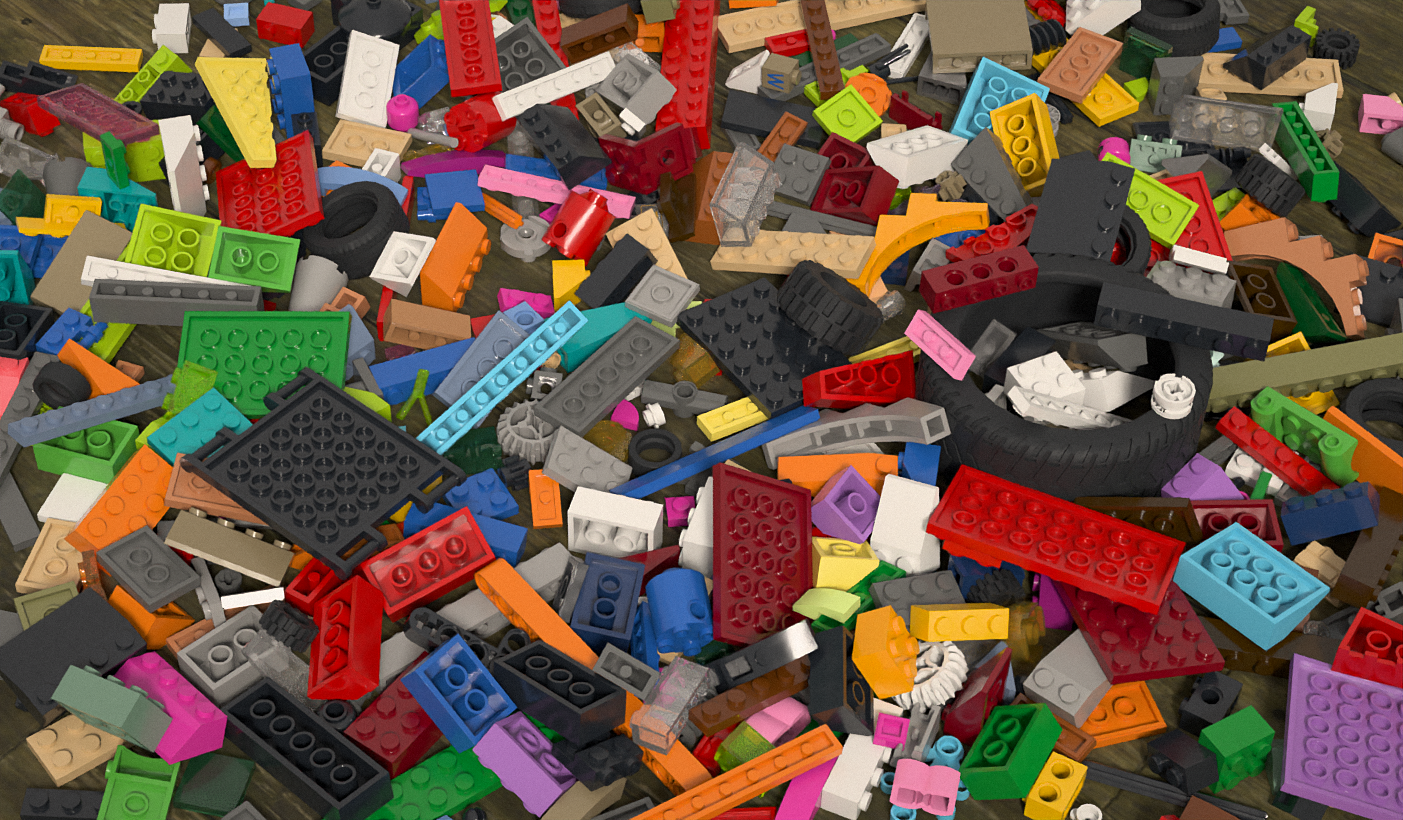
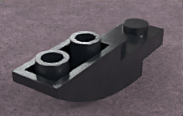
[698,618,821,693]

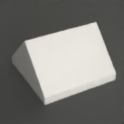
[369,231,436,297]

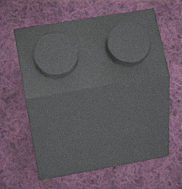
[1147,56,1204,115]

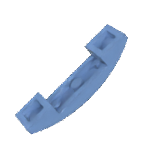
[317,166,408,207]

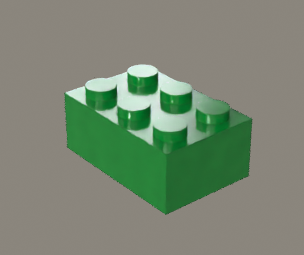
[958,703,1063,800]

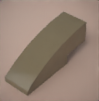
[541,777,627,820]

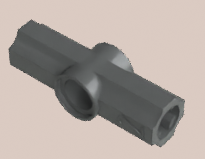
[641,380,728,418]

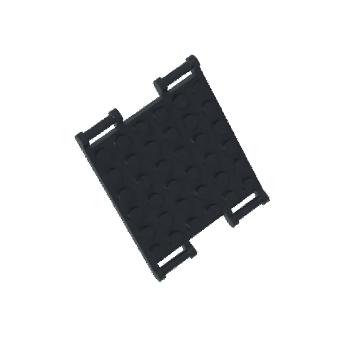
[179,367,467,580]

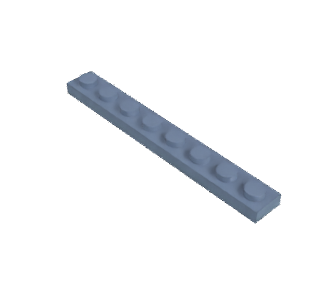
[8,374,176,447]

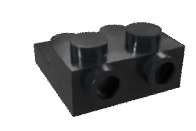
[551,731,644,792]

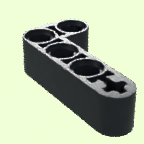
[403,608,531,676]

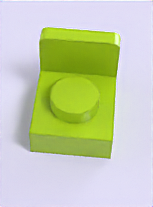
[1294,6,1319,47]

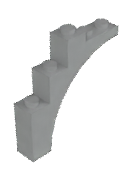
[762,397,951,470]

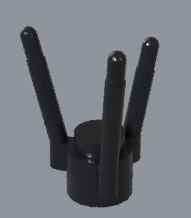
[866,43,919,85]

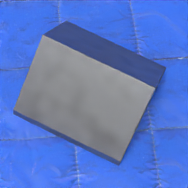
[1162,154,1232,197]

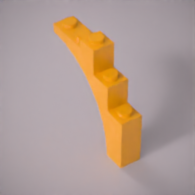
[845,193,990,297]

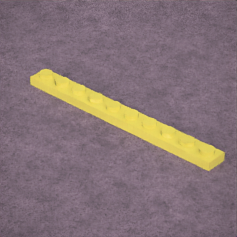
[697,336,921,442]

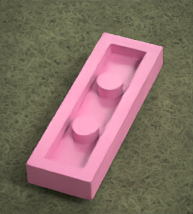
[904,309,976,381]

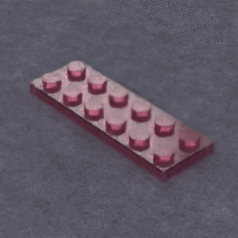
[37,83,160,148]

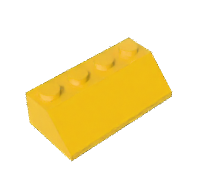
[990,93,1059,198]

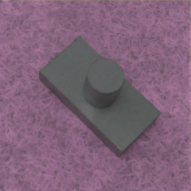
[345,357,384,400]

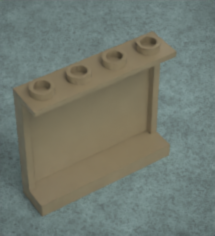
[925,0,1033,74]

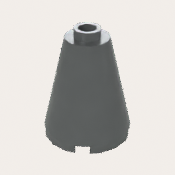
[43,157,93,196]

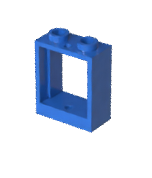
[393,34,450,109]

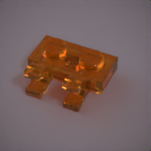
[78,550,108,602]

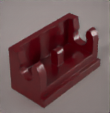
[889,90,943,130]

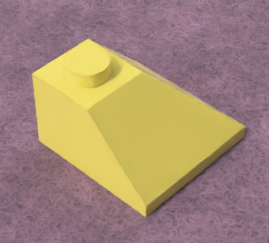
[812,537,879,592]

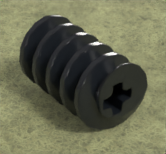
[1029,19,1067,57]

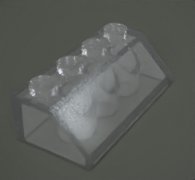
[1169,94,1283,151]
[709,142,781,247]

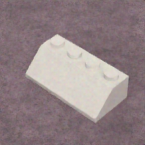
[866,125,968,189]

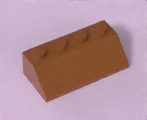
[685,151,739,245]

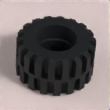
[1235,153,1306,217]

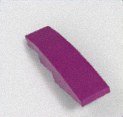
[400,149,506,178]

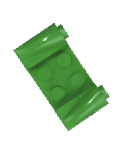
[1251,386,1359,488]
[97,745,181,820]

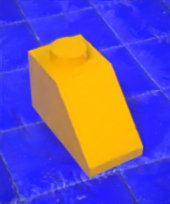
[552,260,590,313]

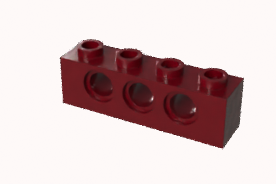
[919,245,1039,314]

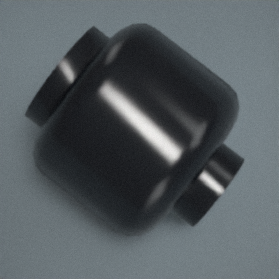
[316,700,357,736]

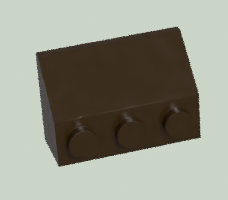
[1226,260,1298,344]

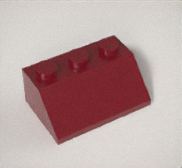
[1185,499,1284,553]

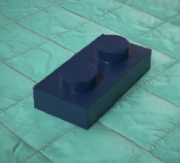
[880,249,910,286]

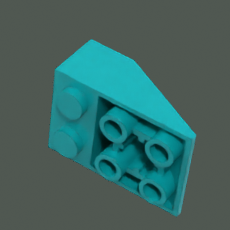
[77,167,158,232]

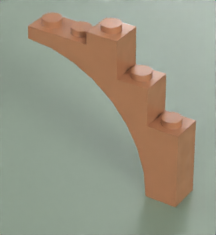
[1224,217,1369,341]

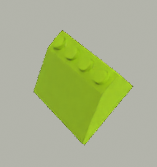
[125,204,221,278]

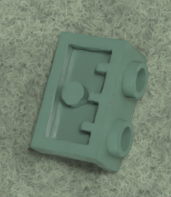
[1130,134,1182,173]

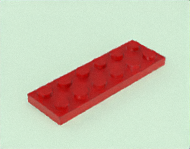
[439,0,502,97]

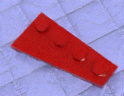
[946,204,1038,263]

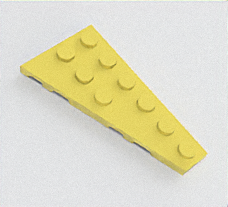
[195,57,277,168]

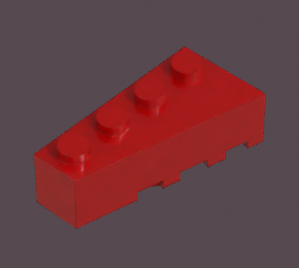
[802,350,916,409]
[1331,607,1403,689]

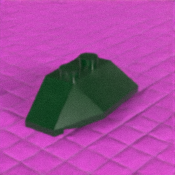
[1276,262,1347,343]

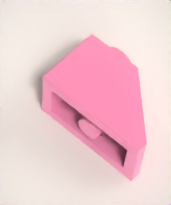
[1358,94,1403,135]

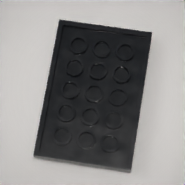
[676,277,852,420]

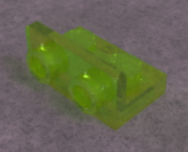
[161,360,218,420]

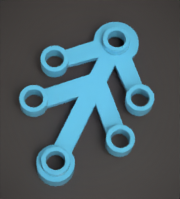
[880,736,970,820]

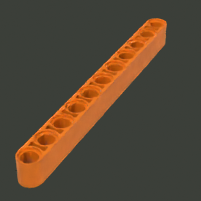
[474,558,713,796]

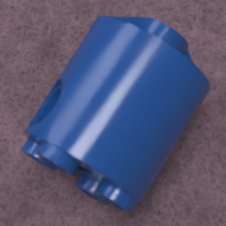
[645,568,713,656]

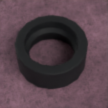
[32,362,91,410]
[628,429,682,477]

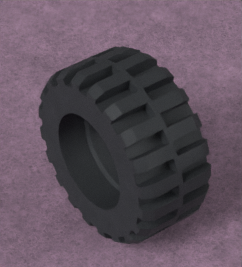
[777,260,883,356]

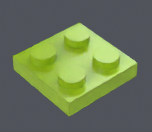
[812,84,883,143]

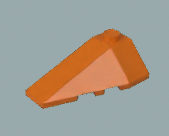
[777,453,898,497]

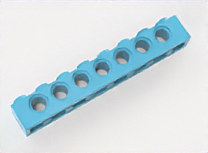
[415,300,588,455]

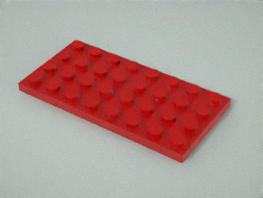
[926,464,1186,615]

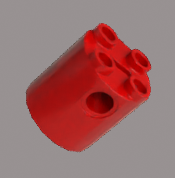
[444,91,517,153]
[541,189,616,267]

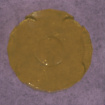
[582,420,632,462]

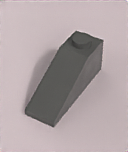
[1320,581,1403,640]

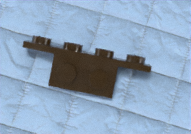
[657,171,696,243]

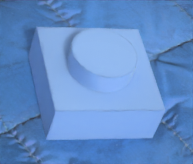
[224,3,249,27]

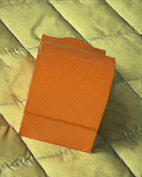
[528,469,563,529]

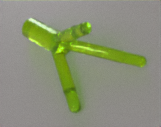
[396,369,433,427]

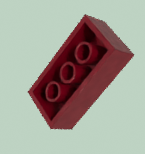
[343,651,443,781]

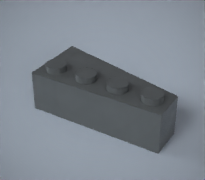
[951,127,1034,221]

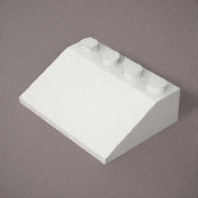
[158,115,210,217]

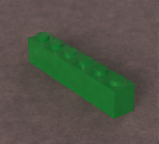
[1270,101,1339,202]

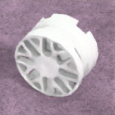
[1151,374,1196,419]

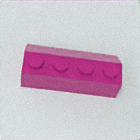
[113,651,228,765]

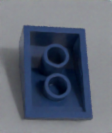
[570,552,645,654]

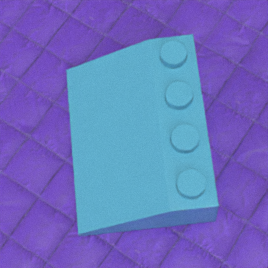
[949,57,1050,146]
[1173,522,1330,651]

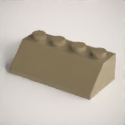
[164,507,296,587]

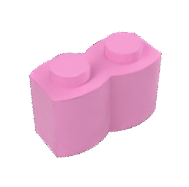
[741,697,811,754]
[890,759,961,816]

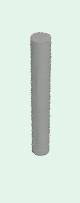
[407,128,459,148]

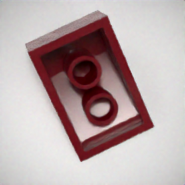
[810,132,876,205]
[810,165,899,226]
[941,647,1013,747]

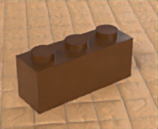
[560,3,639,64]

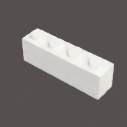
[820,698,904,820]

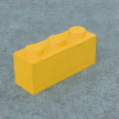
[910,603,1009,642]

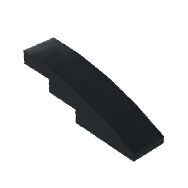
[0,60,78,96]

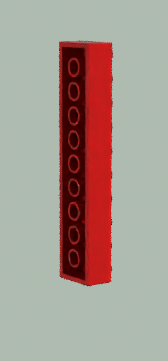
[655,0,721,150]

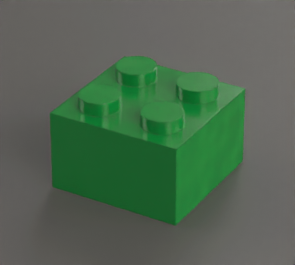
[1198,705,1275,794]

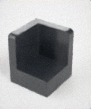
[1271,788,1328,820]

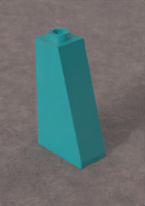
[544,302,652,373]

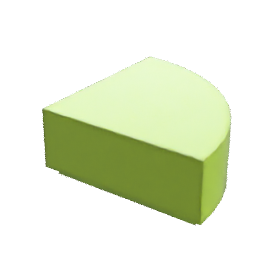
[1123,77,1149,103]

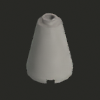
[288,255,349,311]

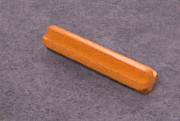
[482,193,524,229]

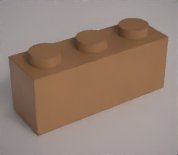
[383,299,471,350]

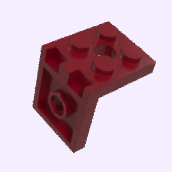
[598,123,694,195]

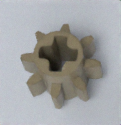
[1316,128,1344,159]
[933,170,967,202]

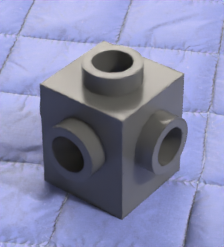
[526,367,563,402]

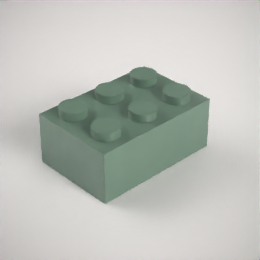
[51,665,173,753]

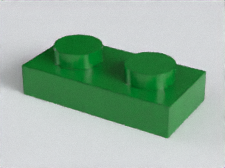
[100,131,130,190]

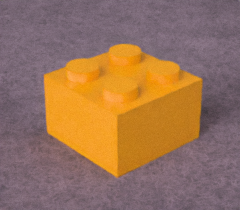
[852,605,920,700]

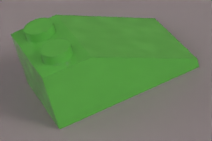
[208,226,300,293]

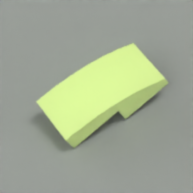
[793,588,860,623]

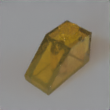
[670,332,720,389]

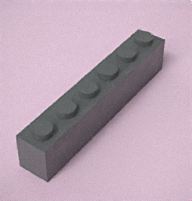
[89,279,265,326]

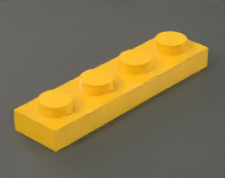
[39,45,143,73]

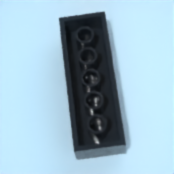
[303,0,424,106]
[220,676,394,820]

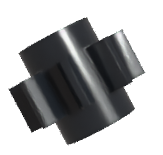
[497,455,532,492]

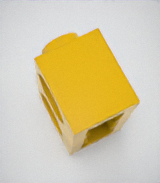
[1022,751,1088,820]

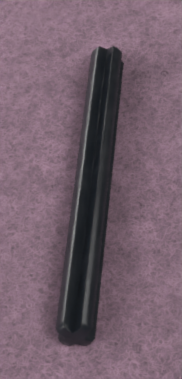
[1082,759,1268,820]

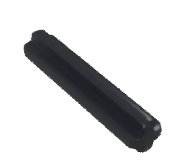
[1029,72,1074,125]

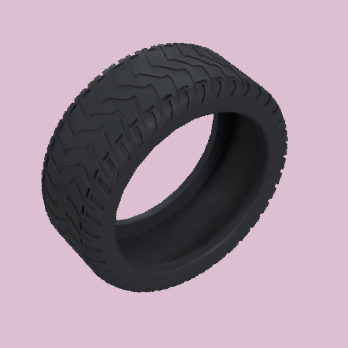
[915,253,1213,503]

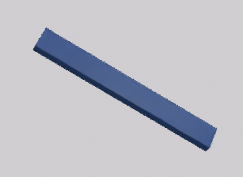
[609,405,820,499]

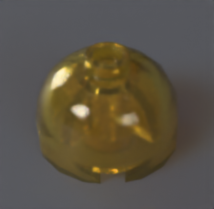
[997,602,1045,663]

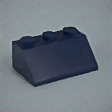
[1281,481,1380,545]

